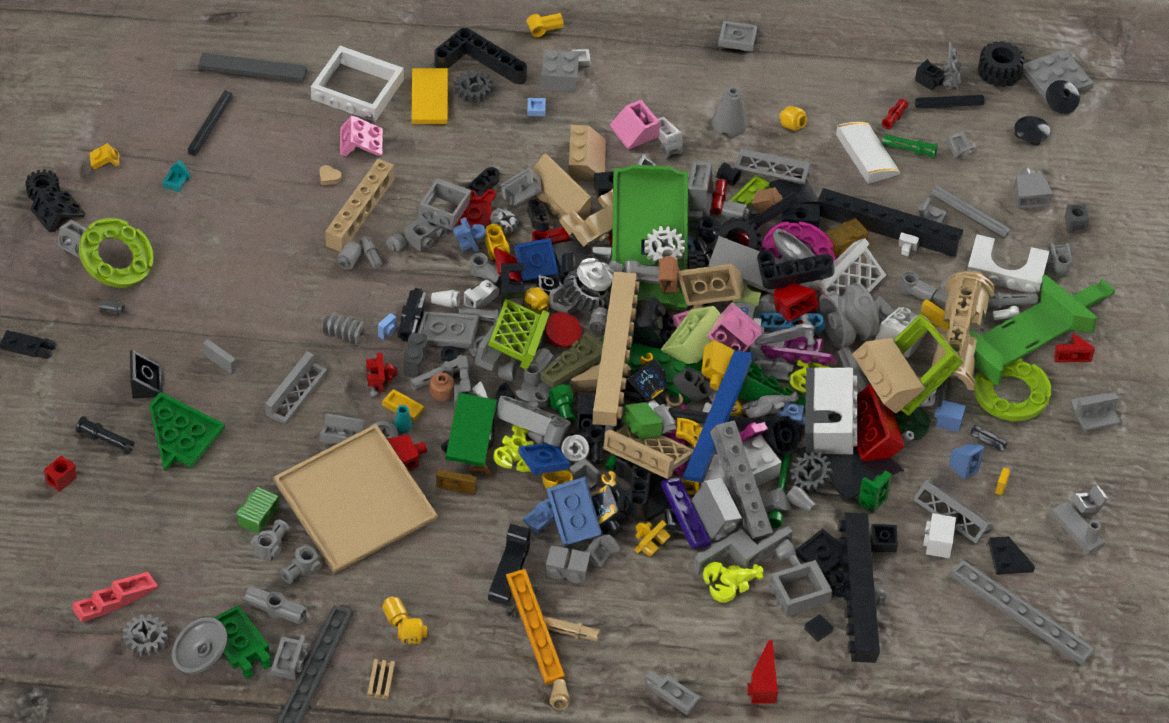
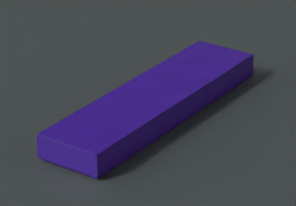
[661,478,711,549]

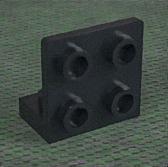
[30,191,86,232]

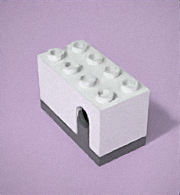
[805,368,857,454]

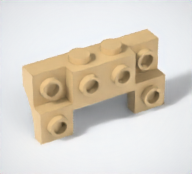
[559,189,613,247]

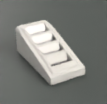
[658,117,683,144]

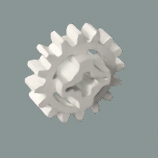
[644,226,685,264]

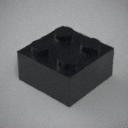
[870,524,898,552]

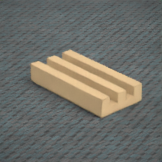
[368,659,395,700]

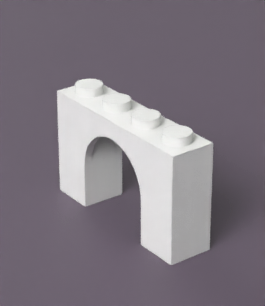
[967,234,1049,295]

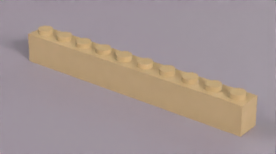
[593,272,640,426]

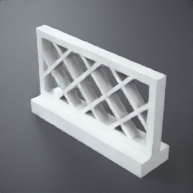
[811,238,886,295]

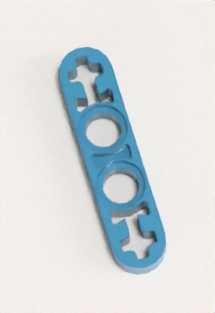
[753,313,826,333]

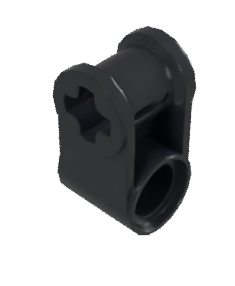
[562,253,599,275]

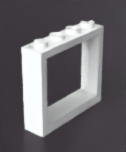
[311,46,404,122]

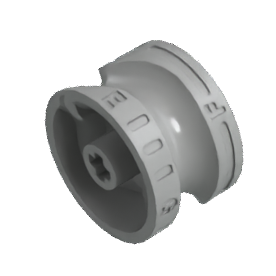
[818,283,879,349]

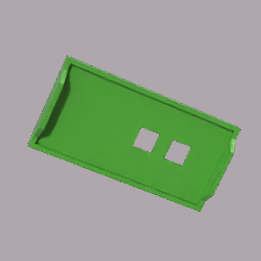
[612,165,688,310]

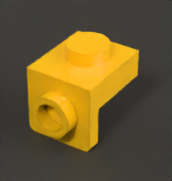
[89,143,120,170]

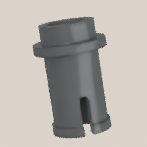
[99,300,125,316]

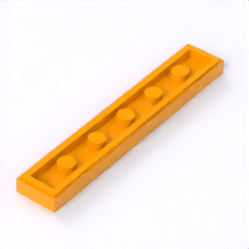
[506,569,565,685]

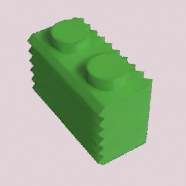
[622,402,663,440]
[237,487,280,534]

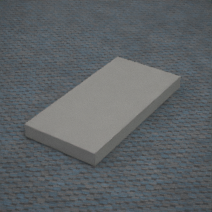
[708,236,786,294]

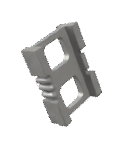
[457,356,472,395]

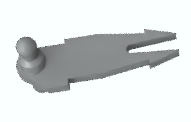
[755,314,815,346]

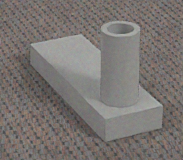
[1051,501,1105,555]

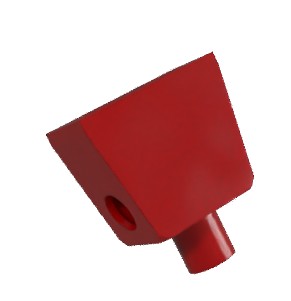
[773,283,818,322]
[386,435,427,472]

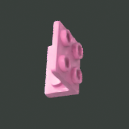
[340,115,382,157]

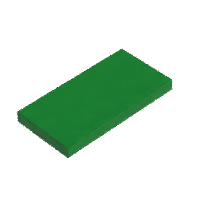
[445,393,497,467]

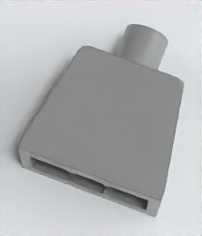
[1014,168,1053,209]

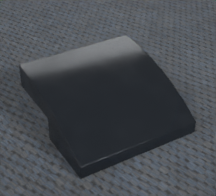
[769,176,818,205]

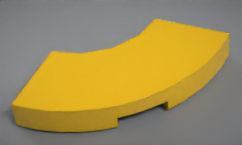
[676,418,715,455]

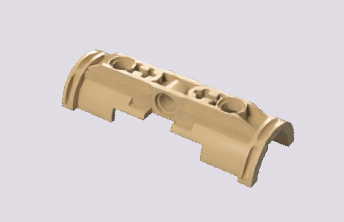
[927,271,995,391]

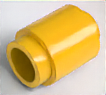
[382,597,408,628]

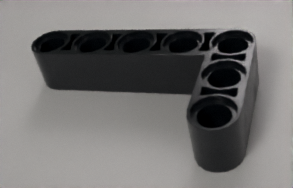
[434,28,527,85]

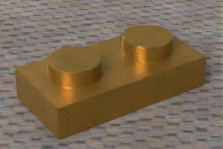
[436,469,477,495]

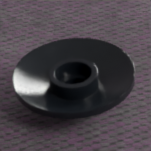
[1046,80,1080,114]

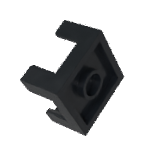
[500,263,525,312]

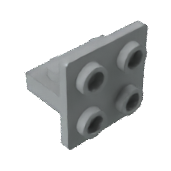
[1070,393,1120,431]

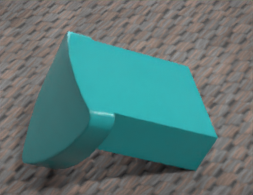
[162,160,191,192]

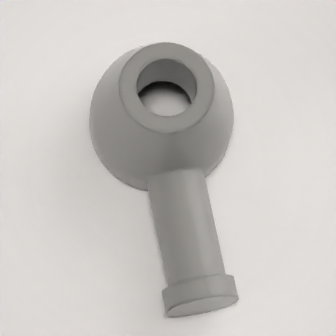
[498,351,518,381]
[774,539,801,567]

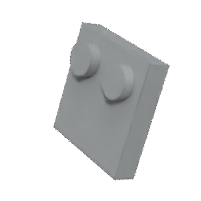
[718,21,758,51]

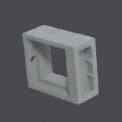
[688,161,714,218]
[418,178,471,230]
[768,560,832,617]

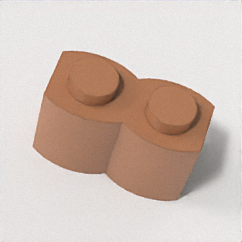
[658,256,680,293]

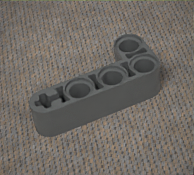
[673,367,714,402]

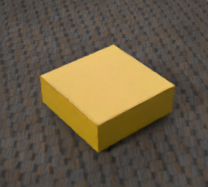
[995,467,1010,496]

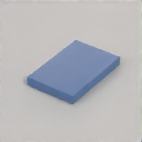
[546,477,602,547]

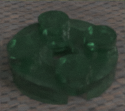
[893,406,930,440]

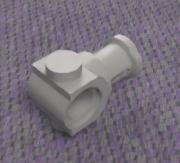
[251,519,291,560]
[279,545,322,584]

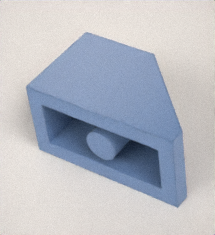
[949,444,984,480]

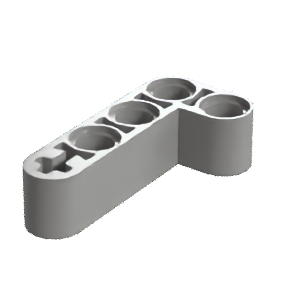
[494,396,571,446]

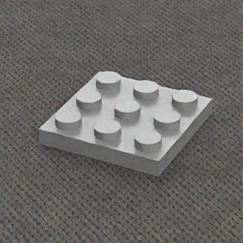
[1022,49,1094,101]

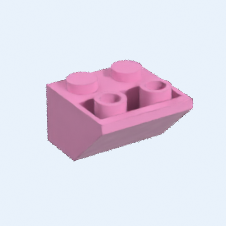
[610,100,660,150]
[707,303,762,352]

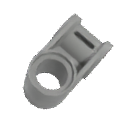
[1048,243,1072,277]

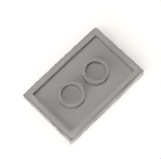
[418,311,480,348]

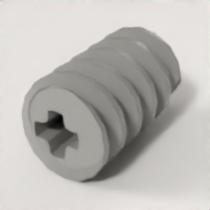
[322,312,365,345]

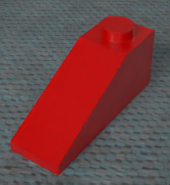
[746,640,778,704]

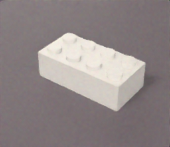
[699,435,781,496]

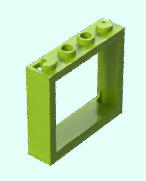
[894,314,964,416]

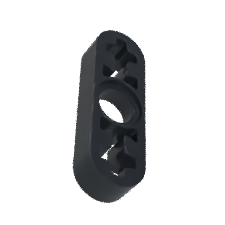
[465,167,500,197]
[527,199,550,231]

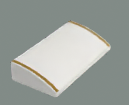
[836,122,900,184]

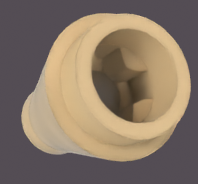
[549,679,570,710]

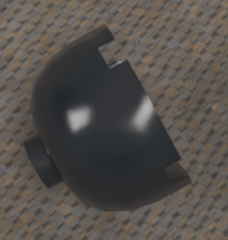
[762,416,801,455]

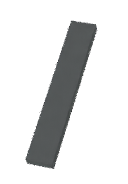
[198,53,307,83]

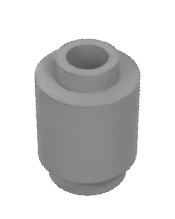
[721,201,750,220]
[337,242,361,269]

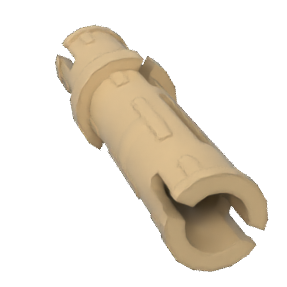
[543,616,600,642]

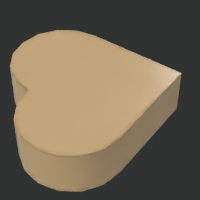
[319,165,341,185]

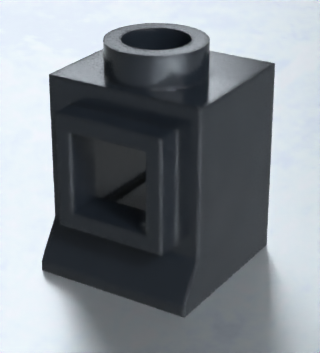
[915,59,944,91]

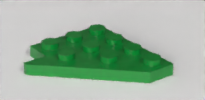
[149,392,225,472]

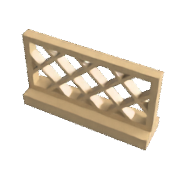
[603,425,694,479]

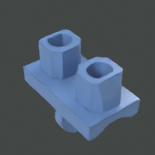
[453,218,486,252]
[523,498,555,535]

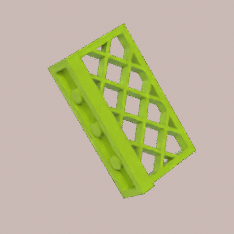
[488,299,550,370]

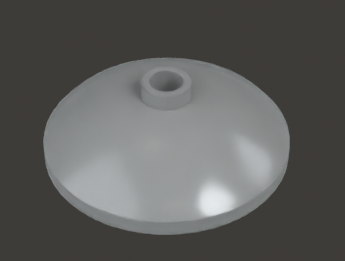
[773,229,815,270]
[172,617,227,674]

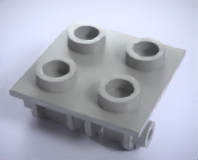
[943,42,963,91]

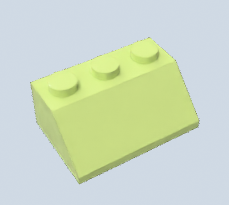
[661,306,721,364]

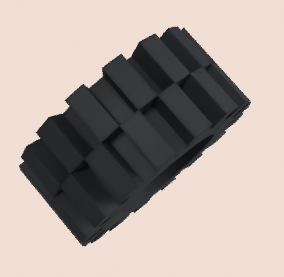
[25,169,60,202]
[687,251,705,270]

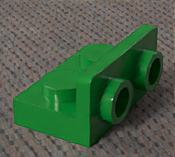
[858,470,892,513]

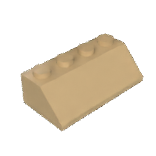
[532,153,591,221]
[852,337,925,413]

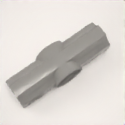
[837,346,869,394]
[244,586,307,624]

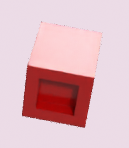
[44,456,77,492]

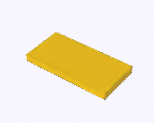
[411,68,448,124]

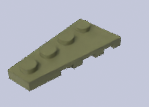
[540,332,603,388]

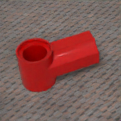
[532,227,569,245]

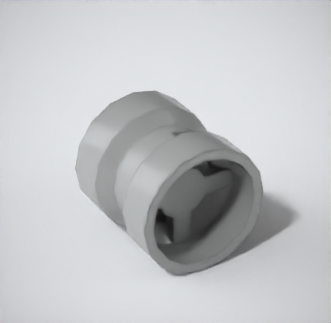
[589,307,608,334]

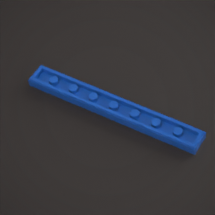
[683,351,754,483]

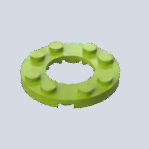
[79,218,153,288]
[974,358,1051,422]

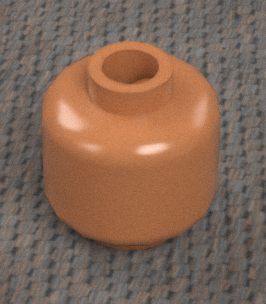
[430,373,455,401]

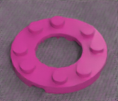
[761,221,835,282]

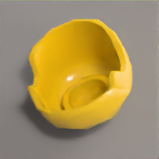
[542,470,573,489]

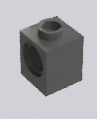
[1064,204,1089,233]

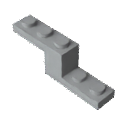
[693,526,793,574]

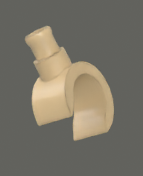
[665,394,683,409]

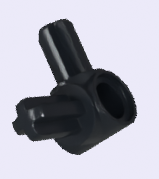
[569,424,605,464]

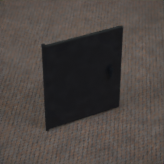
[797,446,904,501]

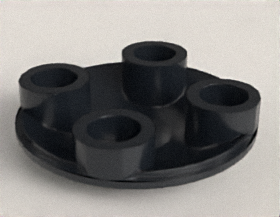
[1014,116,1050,146]

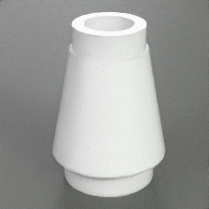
[431,290,460,308]

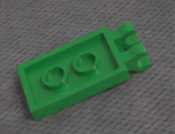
[213,605,272,679]

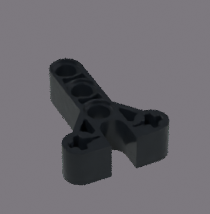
[615,455,671,520]

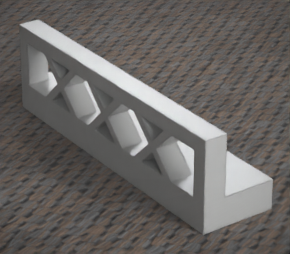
[735,148,812,185]
[474,318,518,371]
[265,352,327,425]
[913,480,994,544]

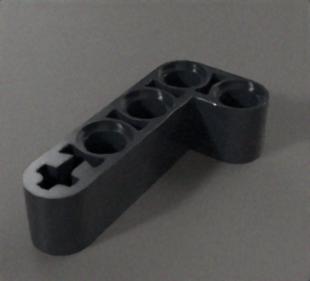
[757,250,835,290]
[488,524,531,605]

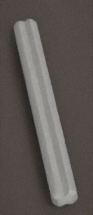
[932,186,1010,238]

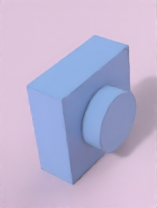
[527,98,546,116]
[378,313,397,340]

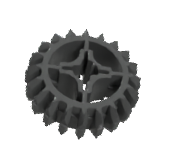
[562,268,611,314]

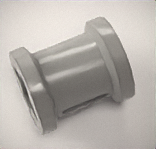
[660,139,684,159]

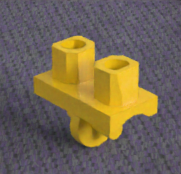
[634,520,670,557]

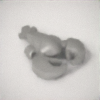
[741,392,799,418]

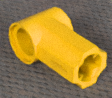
[526,13,564,37]

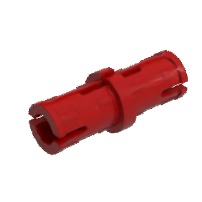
[882,99,908,129]
[710,179,727,215]

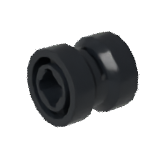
[716,162,741,186]

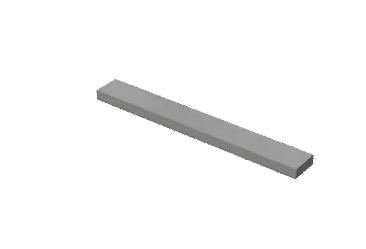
[950,560,1095,666]

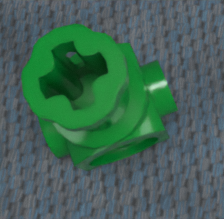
[549,384,577,424]

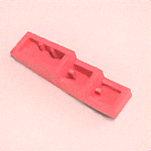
[72,572,158,623]

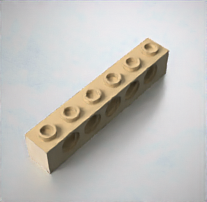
[325,159,394,252]

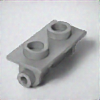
[754,359,793,381]

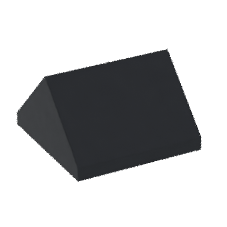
[130,349,163,399]

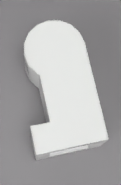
[464,279,500,309]

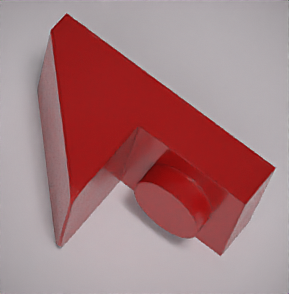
[1053,333,1095,362]

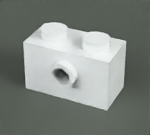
[923,513,956,558]

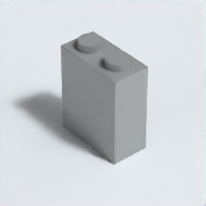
[691,478,742,542]

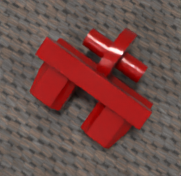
[366,353,398,392]

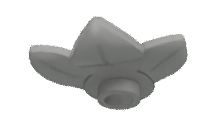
[515,380,550,408]

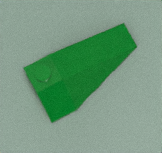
[737,362,806,412]

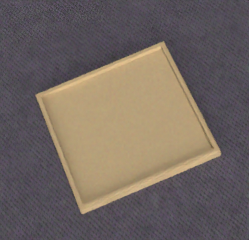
[273,424,438,574]

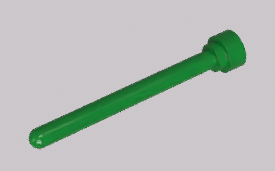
[768,454,791,528]

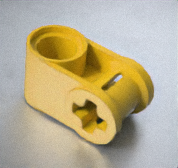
[485,224,510,260]

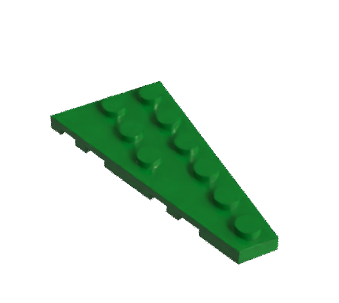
[599,336,703,404]

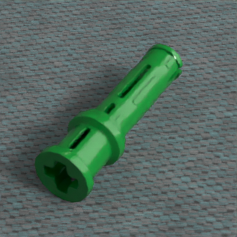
[882,134,938,159]

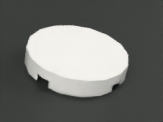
[577,258,613,291]

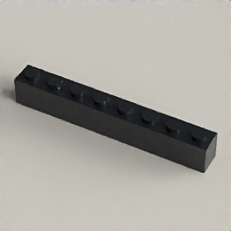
[817,188,964,257]
[838,512,880,663]

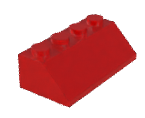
[857,384,905,461]

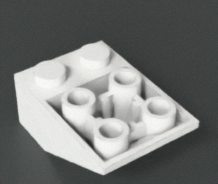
[875,307,933,358]

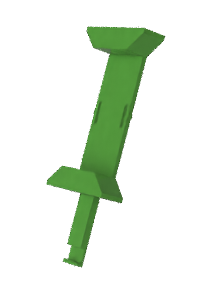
[948,274,1115,386]

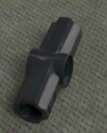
[398,288,426,342]

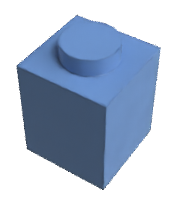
[934,400,966,432]

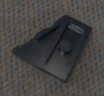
[988,536,1035,575]

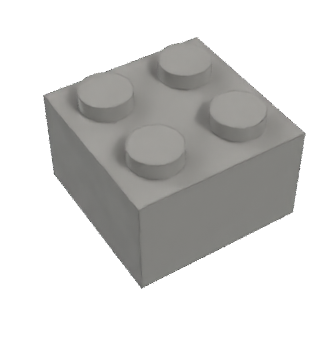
[541,50,579,92]

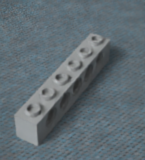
[710,420,773,541]

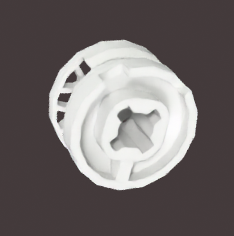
[561,435,589,464]

